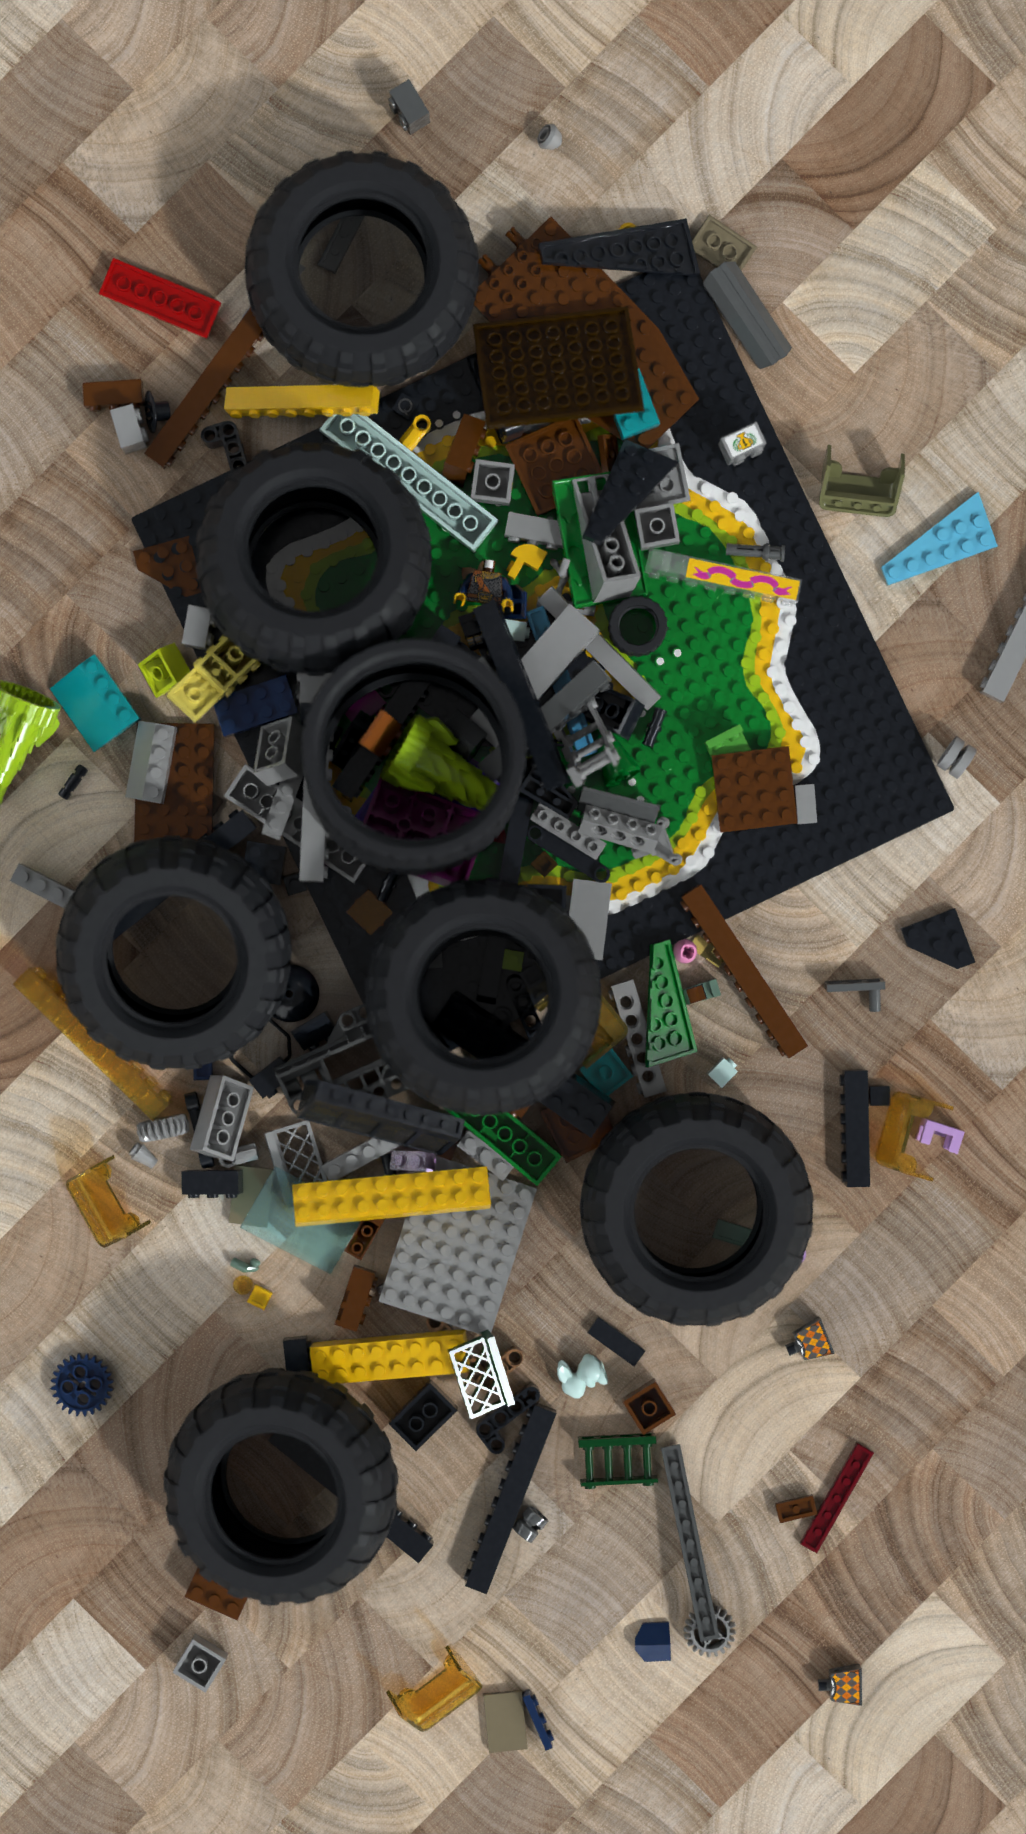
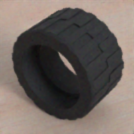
[608,596,668,657]

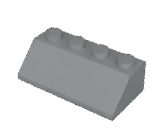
[125,721,177,804]
[190,1075,254,1161]

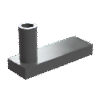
[825,978,885,1012]

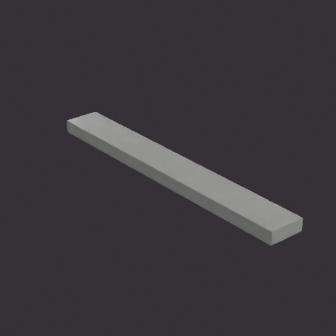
[538,586,661,710]

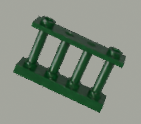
[578,1433,658,1489]

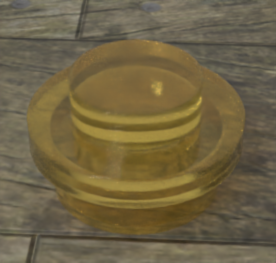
[233,1275,253,1295]

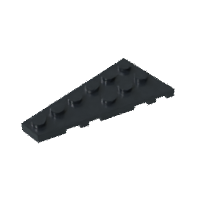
[582,439,678,546]

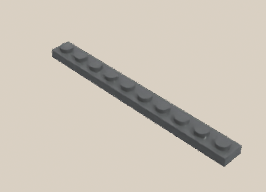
[661,1444,720,1642]

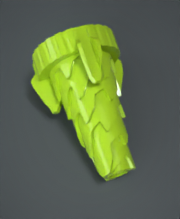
[0,680,61,805]
[380,714,497,811]

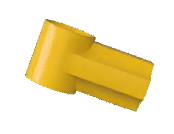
[399,415,431,451]

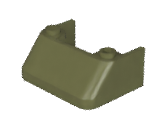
[819,445,905,517]

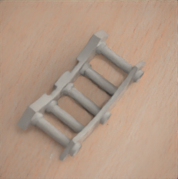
[553,700,620,788]

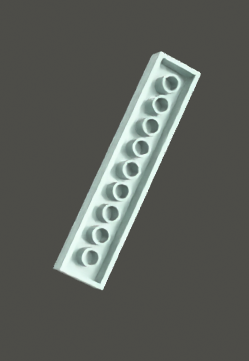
[320,414,498,553]

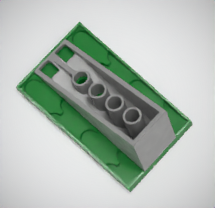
[552,472,648,609]

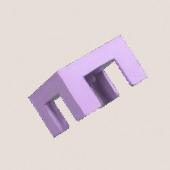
[915,1117,965,1154]

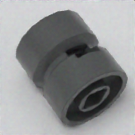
[513,1505,548,1543]

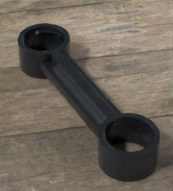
[184,1091,215,1169]

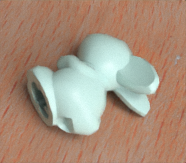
[557,1353,608,1399]

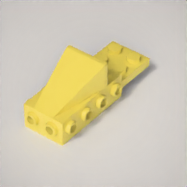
[167,634,261,723]

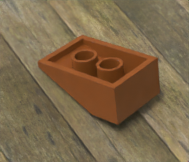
[360,709,403,758]

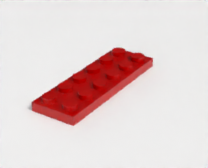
[98,258,222,339]

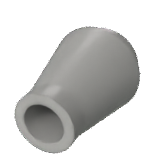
[128,1142,158,1169]

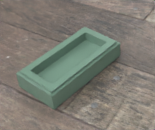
[712,1219,752,1246]

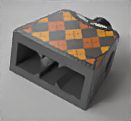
[785,1317,834,1360]
[818,1664,862,1706]

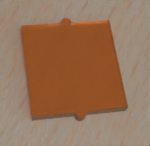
[347,889,393,935]

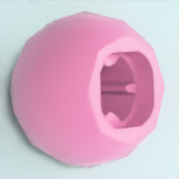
[673,939,697,964]

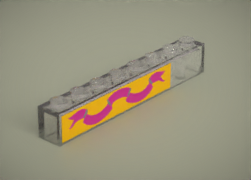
[644,548,802,607]

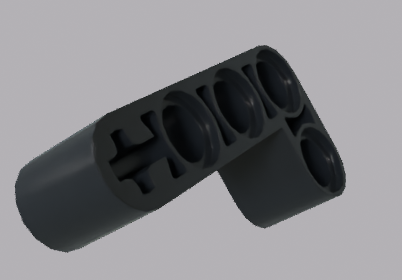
[201,421,248,473]
[476,1383,540,1454]

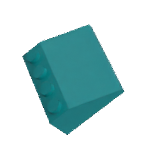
[50,654,142,752]

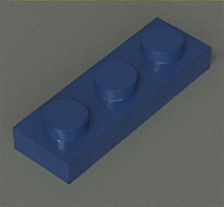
[522,1689,555,1751]

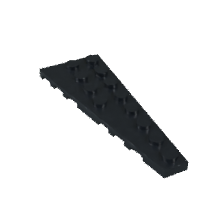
[537,218,700,276]

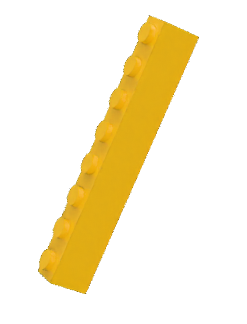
[224,385,380,419]

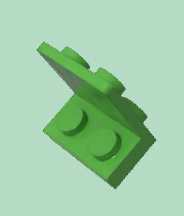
[704,724,751,757]

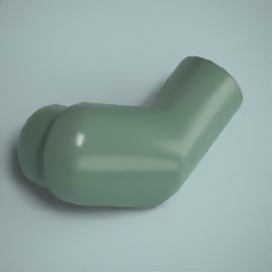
[230,1258,261,1273]

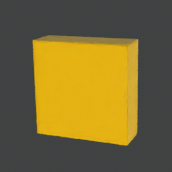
[247,1284,273,1310]

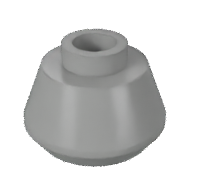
[537,124,562,150]

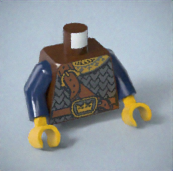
[453,560,514,612]

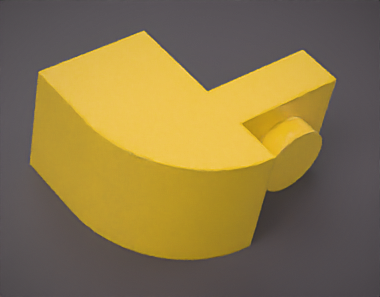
[506,544,547,580]

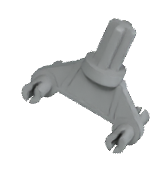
[632,817,683,866]

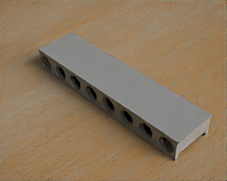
[470,604,599,748]

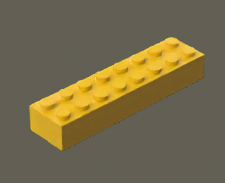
[310,1329,470,1384]

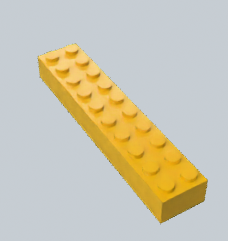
[292,1166,491,1227]

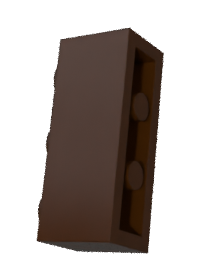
[82,379,144,412]

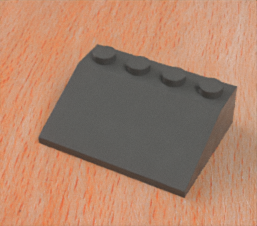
[576,787,660,823]

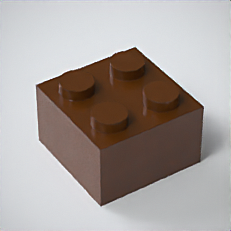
[622,1378,676,1435]

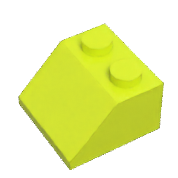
[138,643,190,698]

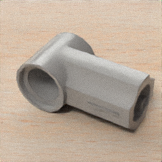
[219,1143,259,1168]

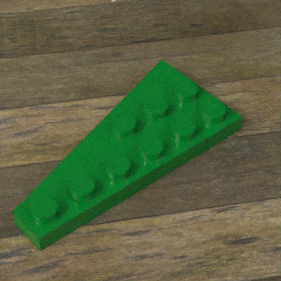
[645,940,698,1068]

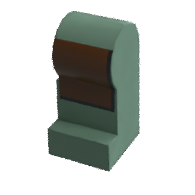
[683,978,721,1005]

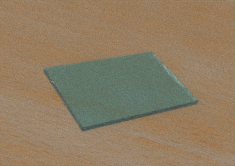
[240,1166,361,1274]

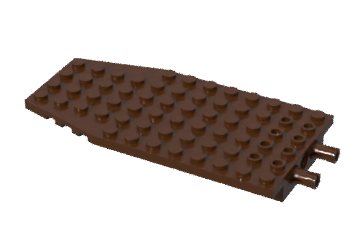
[473,216,699,449]

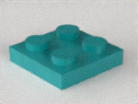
[579,1045,633,1096]

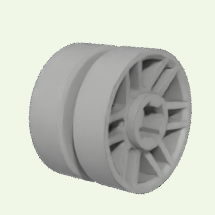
[937,736,977,779]

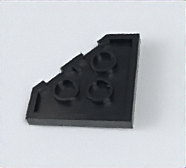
[900,908,975,969]

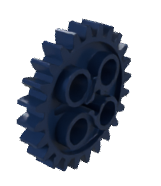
[50,1353,114,1417]

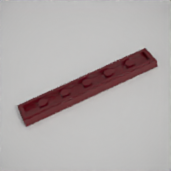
[800,1442,874,1554]

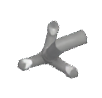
[550,558,570,594]

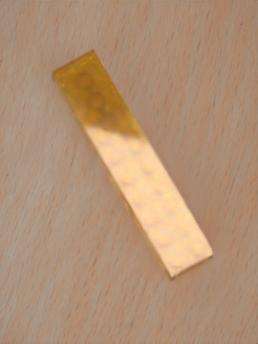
[13,967,173,1121]

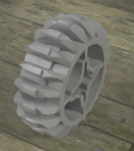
[137,1114,189,1142]
[684,1605,736,1657]

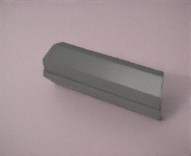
[703,261,792,369]

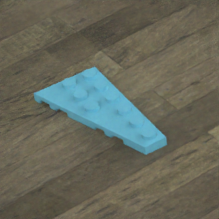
[881,492,998,586]

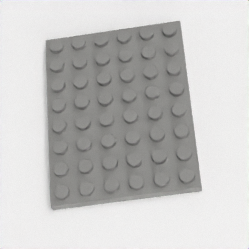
[378,1153,537,1335]

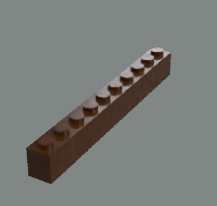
[144,307,265,469]
[680,884,808,1059]

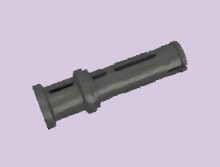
[726,543,785,562]

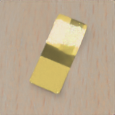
[692,935,723,967]

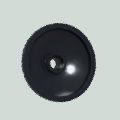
[273,964,320,1022]

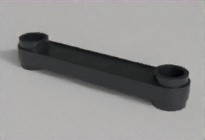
[527,825,610,883]

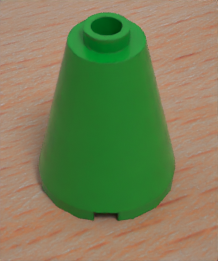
[595,733,640,788]

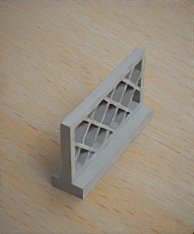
[263,1120,327,1208]

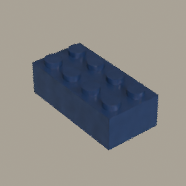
[213,675,299,738]

